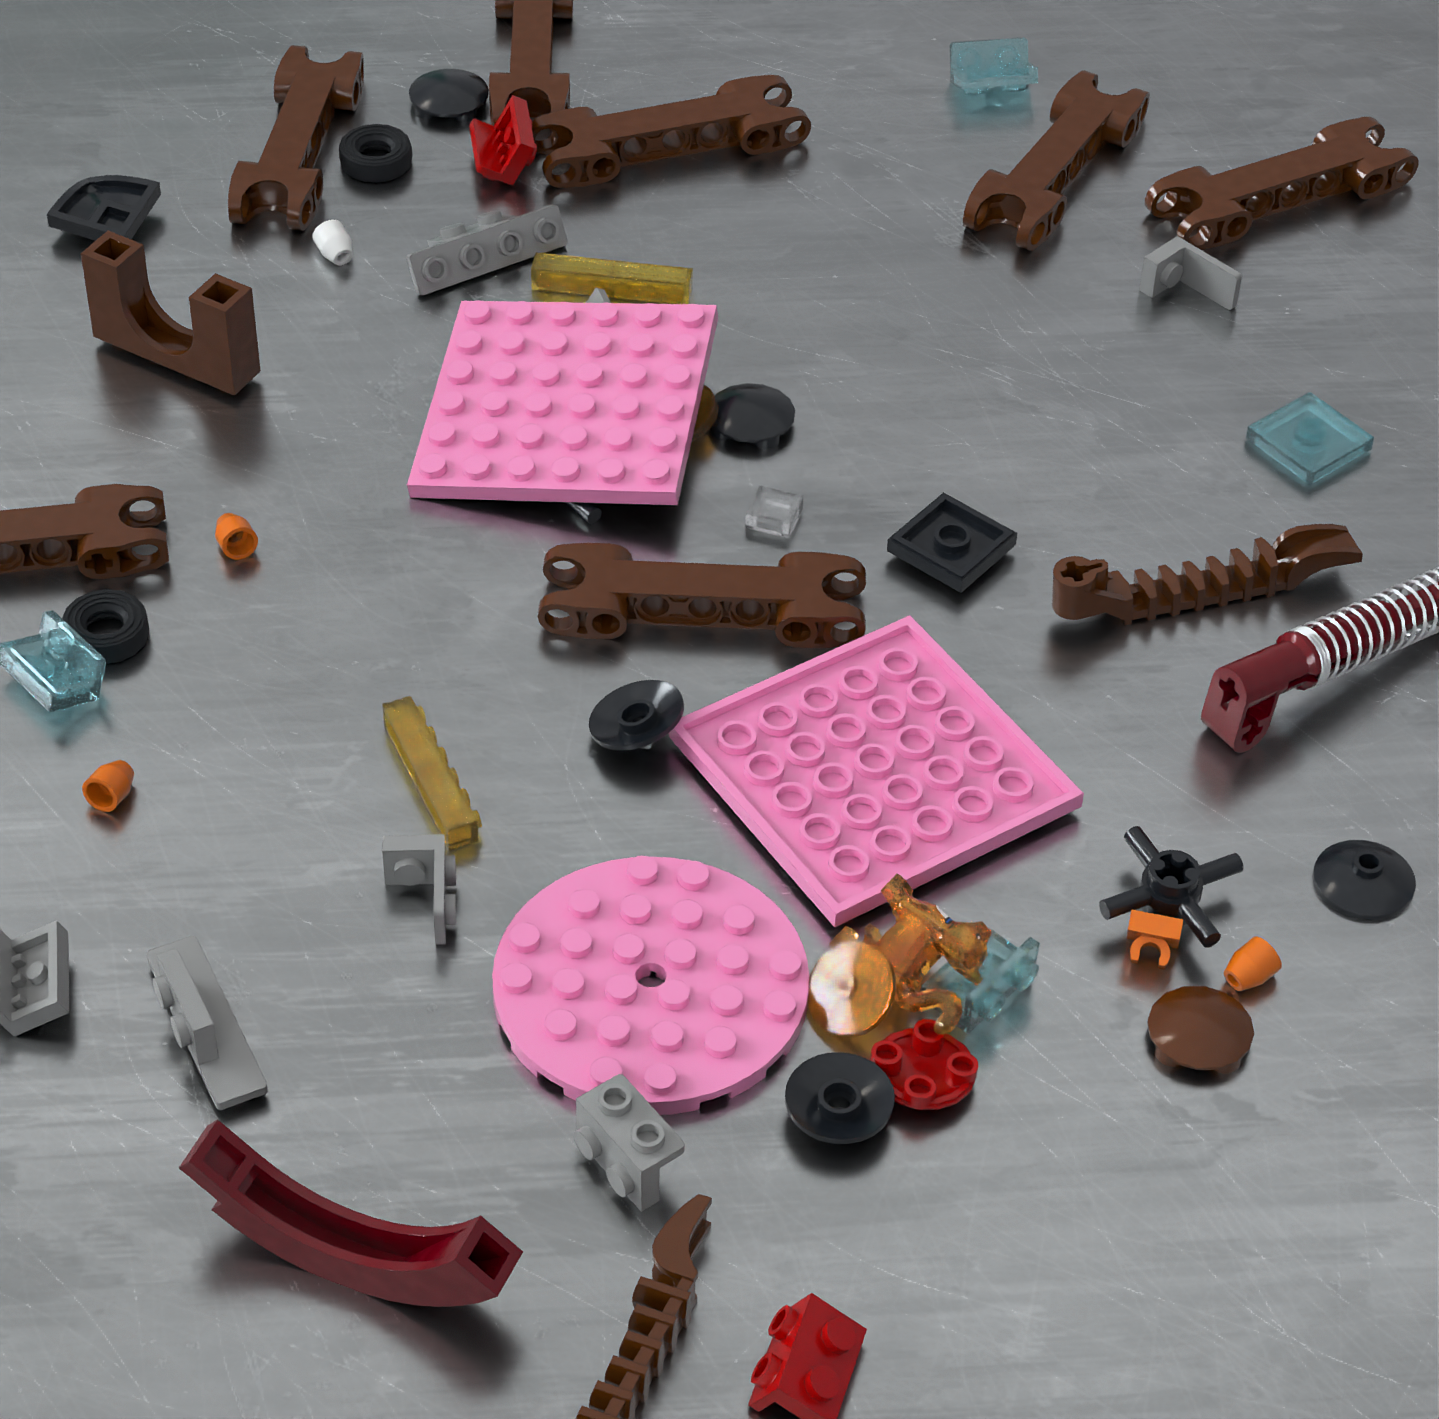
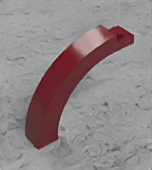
[179,1119,523,1307]

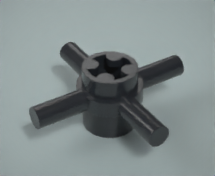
[1099,826,1243,948]

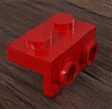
[469,95,537,185]
[748,1293,867,1419]

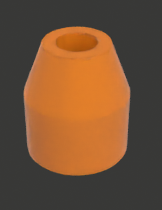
[215,513,258,560]
[82,760,134,812]
[1224,936,1282,991]

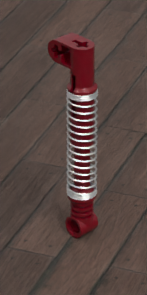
[1201,566,1439,753]

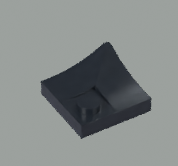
[47,175,161,241]

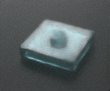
[1246,392,1374,485]

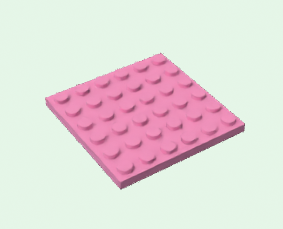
[407,300,718,505]
[669,615,1084,927]

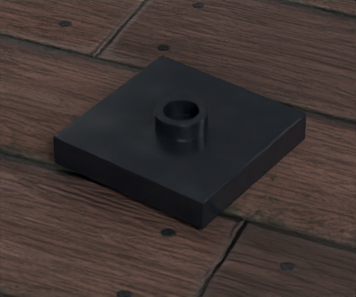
[887,492,1017,593]

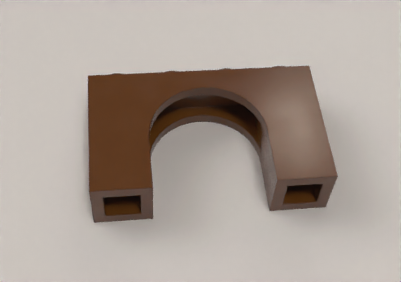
[81,230,261,395]

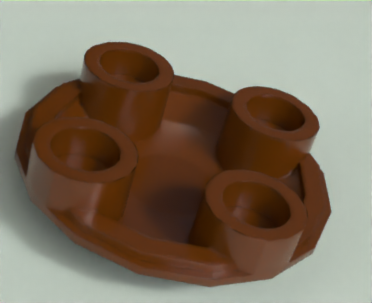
[1147,986,1254,1074]

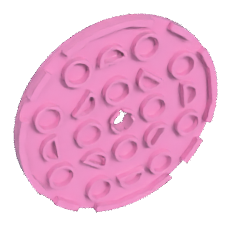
[492,856,809,1115]

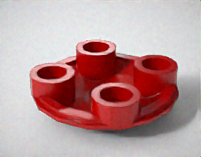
[870,1019,979,1110]

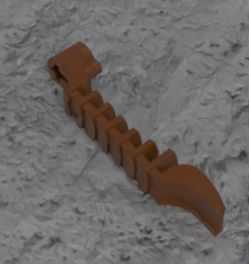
[1052,524,1363,626]
[576,1194,712,1419]

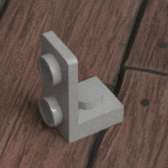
[1139,236,1242,310]
[382,834,456,945]

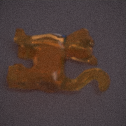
[829,874,992,1035]

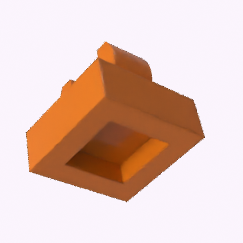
[1127,909,1183,969]

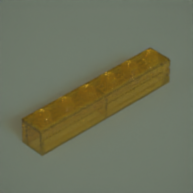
[531,252,693,304]
[382,696,482,851]

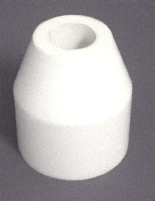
[313,220,353,266]

